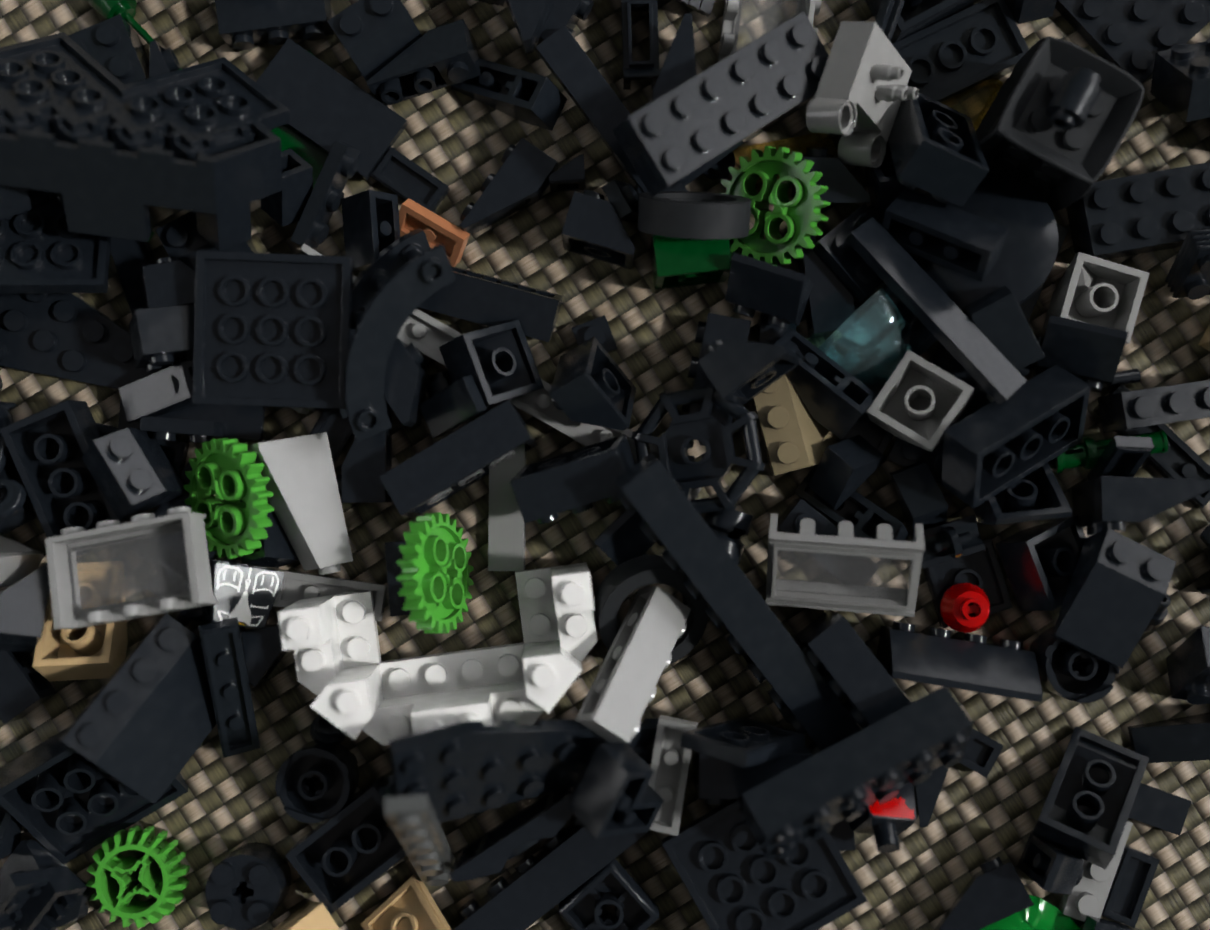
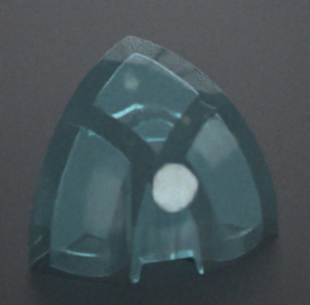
[818,288,911,386]

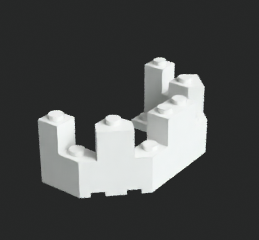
[278,562,597,746]

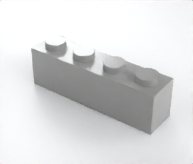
[575,586,691,743]

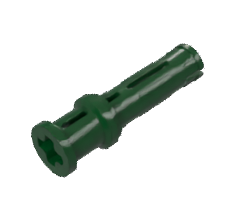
[1049,430,1168,474]

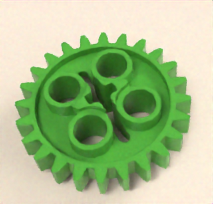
[720,146,830,266]
[184,437,274,559]
[396,512,474,634]

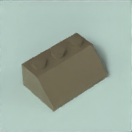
[751,375,838,476]

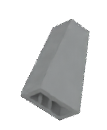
[248,432,353,575]

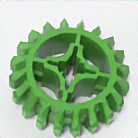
[86,825,191,928]

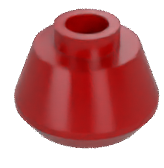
[940,583,990,633]

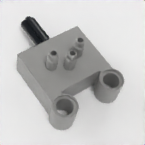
[806,0,919,168]

